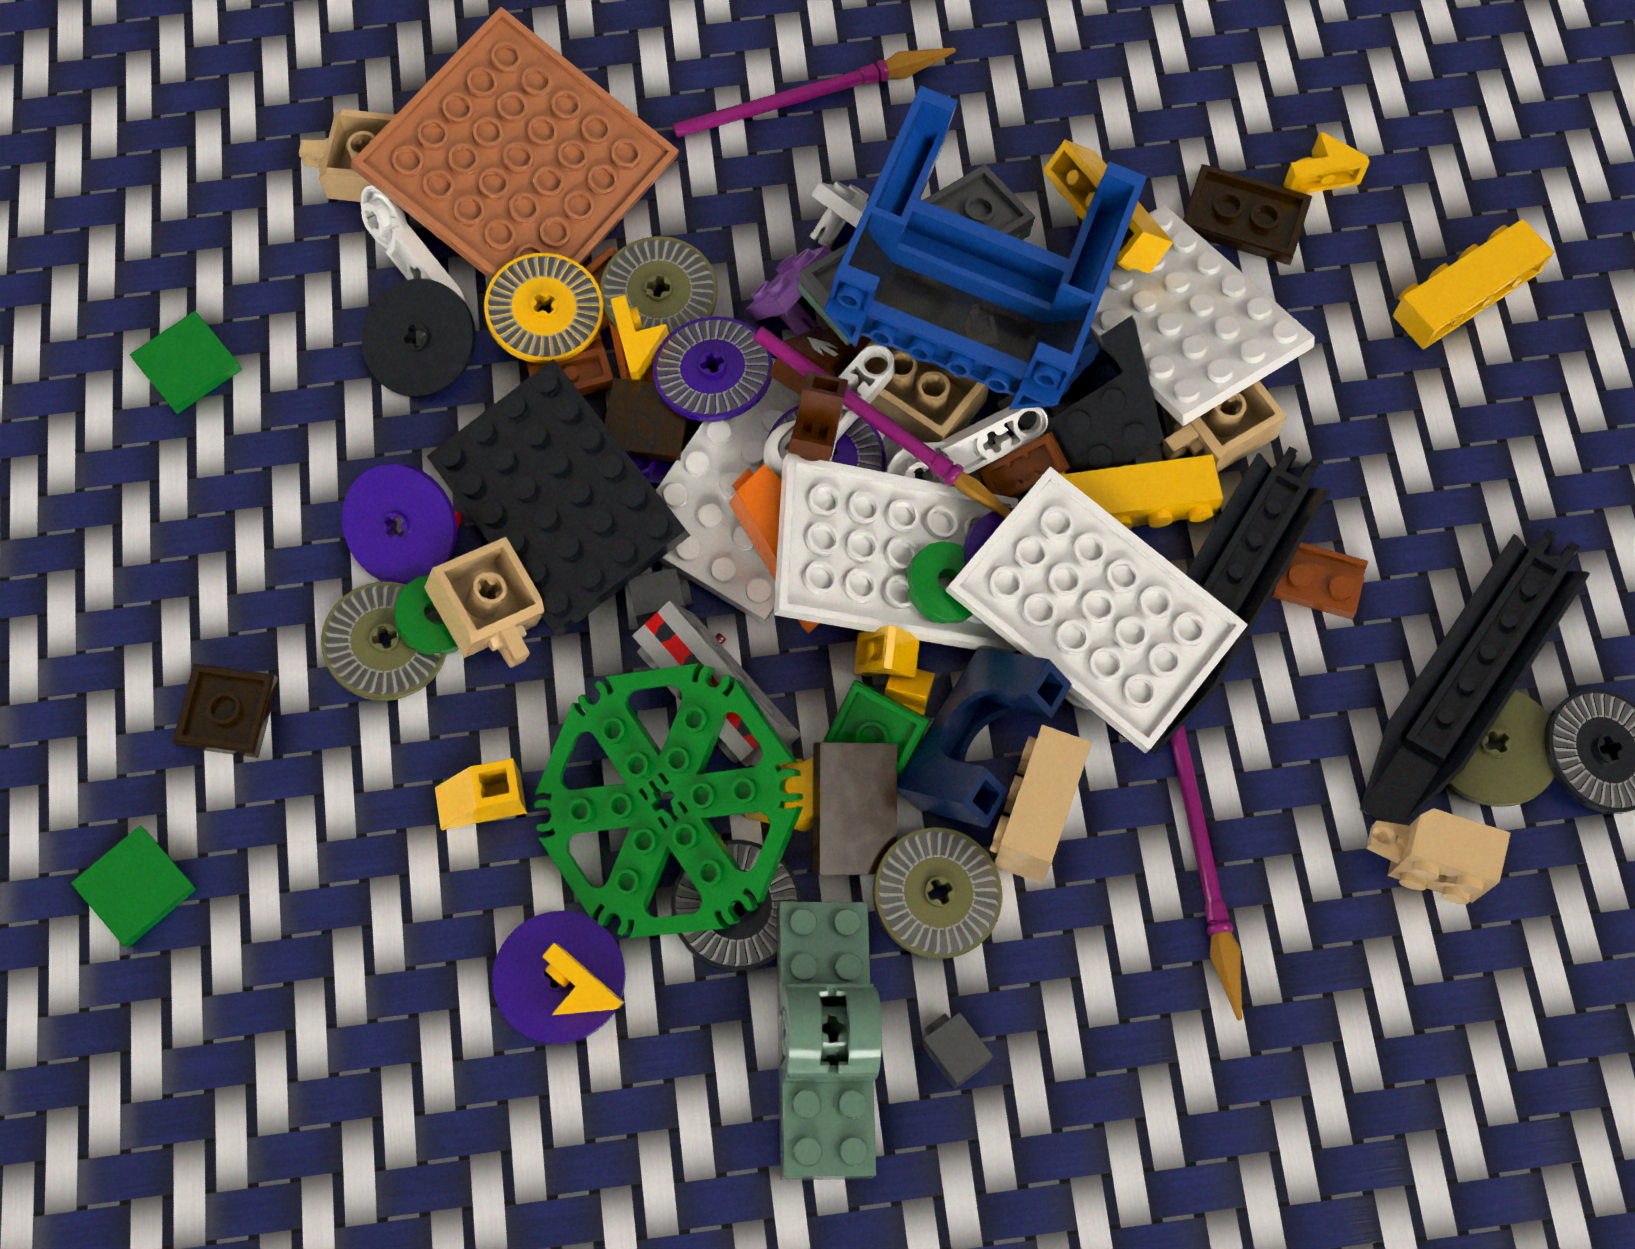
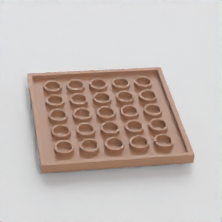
[351,6,679,312]

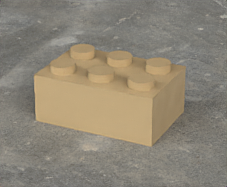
[853,340,989,443]
[990,725,1092,884]

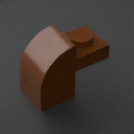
[788,371,848,462]

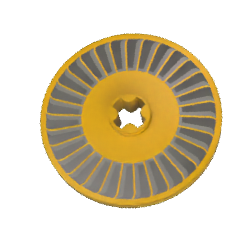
[484,253,603,364]

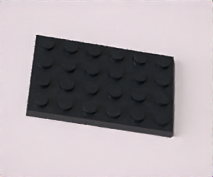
[427,359,691,637]

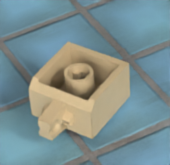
[299,109,396,202]
[1161,380,1287,473]
[424,537,545,668]
[1366,808,1511,904]

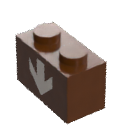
[769,327,857,396]

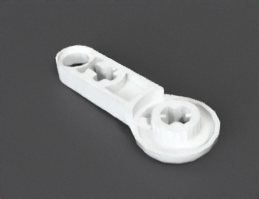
[360,185,465,301]
[763,345,895,480]
[886,405,1048,484]

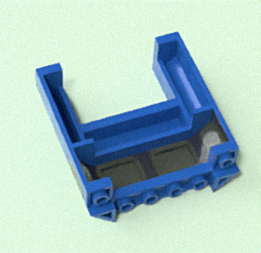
[823,85,1147,410]

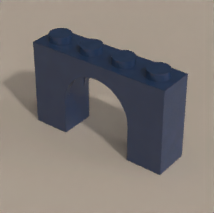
[897,648,1072,828]

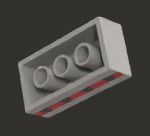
[632,601,801,767]

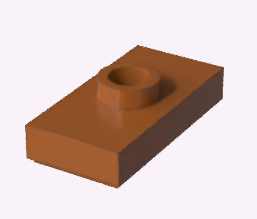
[978,432,1070,498]

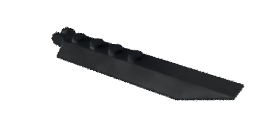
[1117,446,1331,755]
[1360,529,1590,825]

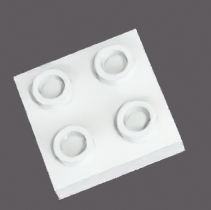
[810,181,869,249]

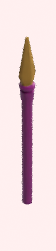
[672,48,956,138]
[753,326,1012,518]
[1170,716,1242,1021]

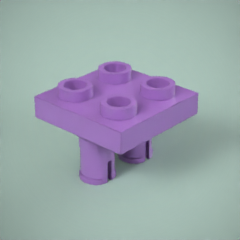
[745,246,832,336]

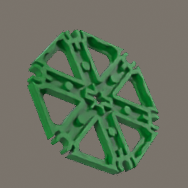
[534,663,803,938]

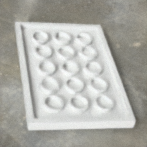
[1090,204,1315,426]
[656,358,887,624]
[774,453,1018,653]
[946,467,1248,753]

